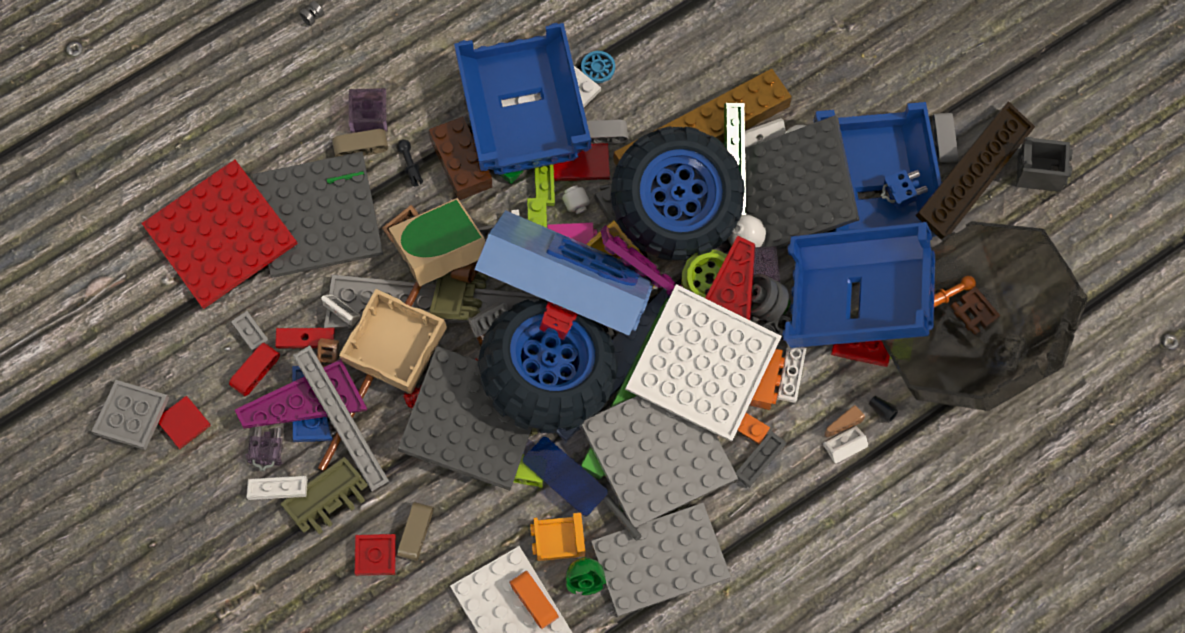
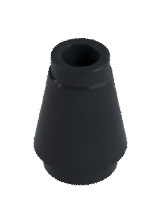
[869,396,898,423]

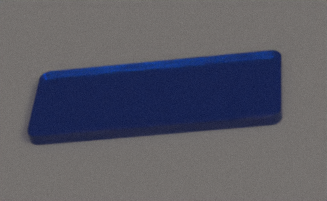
[522,437,608,517]

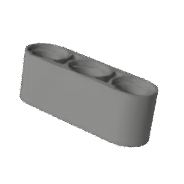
[932,113,958,164]
[587,120,628,144]

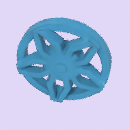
[581,51,615,83]

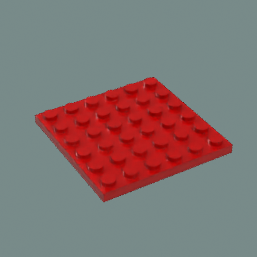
[142,159,298,309]

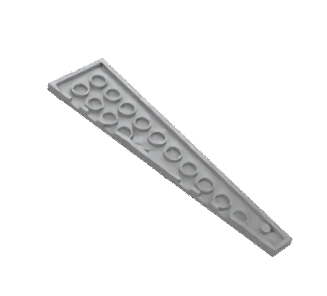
[324,275,540,330]

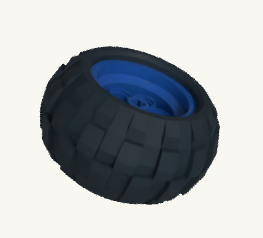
[610,126,745,260]
[478,298,617,433]

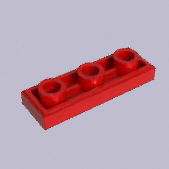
[275,328,335,349]

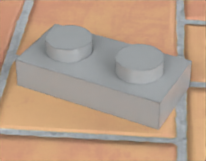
[231,311,269,352]

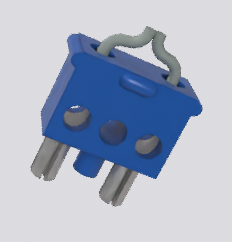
[881,170,928,210]

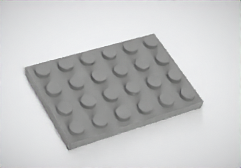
[591,503,731,617]

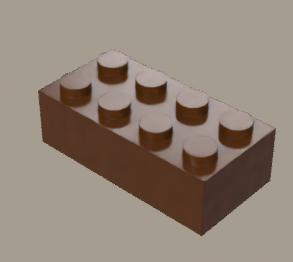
[429,116,493,201]

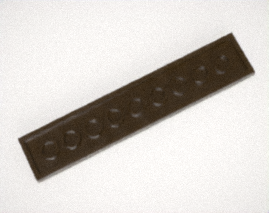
[915,101,1035,242]

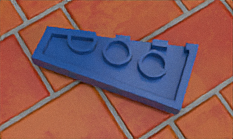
[292,366,333,442]

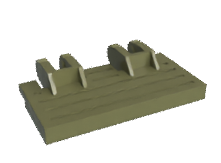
[429,272,488,320]
[280,457,368,534]

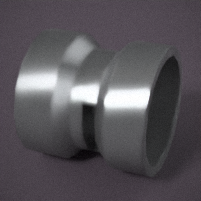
[299,1,324,26]

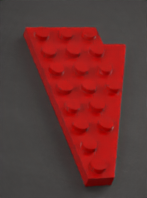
[705,235,755,320]

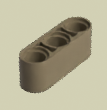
[332,129,388,157]
[397,502,434,561]

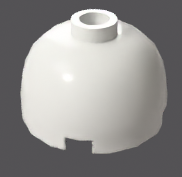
[728,215,766,249]

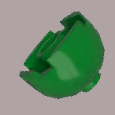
[565,557,606,595]

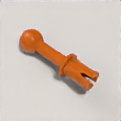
[934,276,976,307]

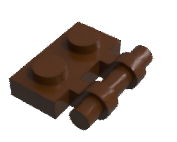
[950,286,1001,336]

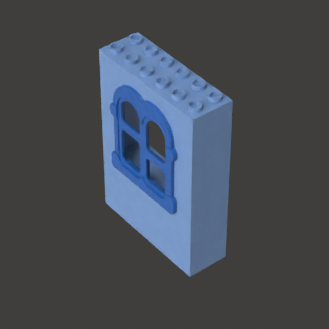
[474,210,653,335]

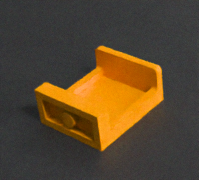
[530,513,585,561]

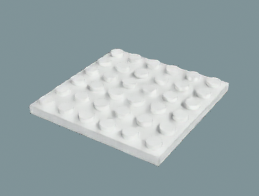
[625,284,782,441]

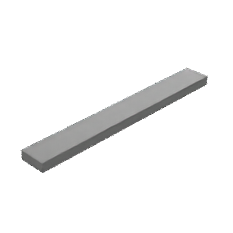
[293,346,389,491]

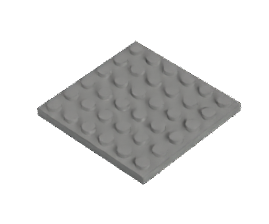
[580,396,738,528]

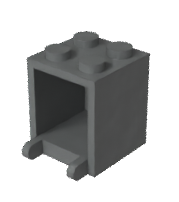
[1016,137,1073,192]

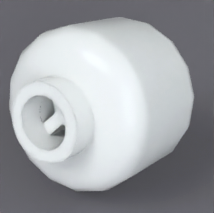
[562,185,590,214]

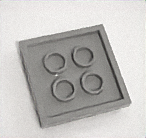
[91,380,169,450]

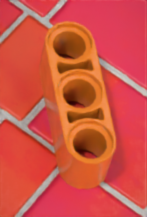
[509,571,559,629]

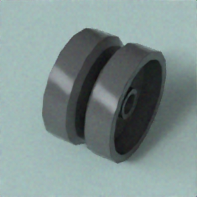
[751,274,789,322]

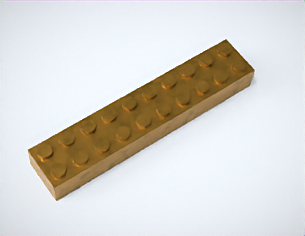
[613,69,792,166]

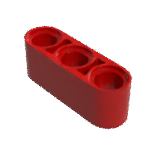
[229,342,280,397]

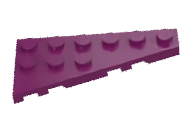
[601,225,684,296]
[235,359,367,429]

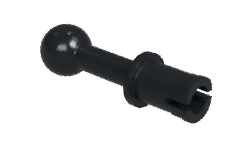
[396,139,423,187]

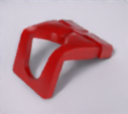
[539,301,578,340]

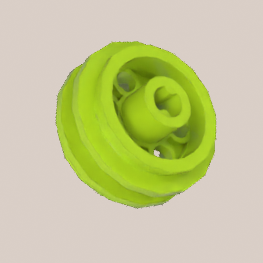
[681,249,727,298]

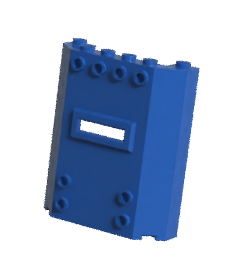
[454,23,591,175]
[813,102,942,238]
[783,222,935,348]

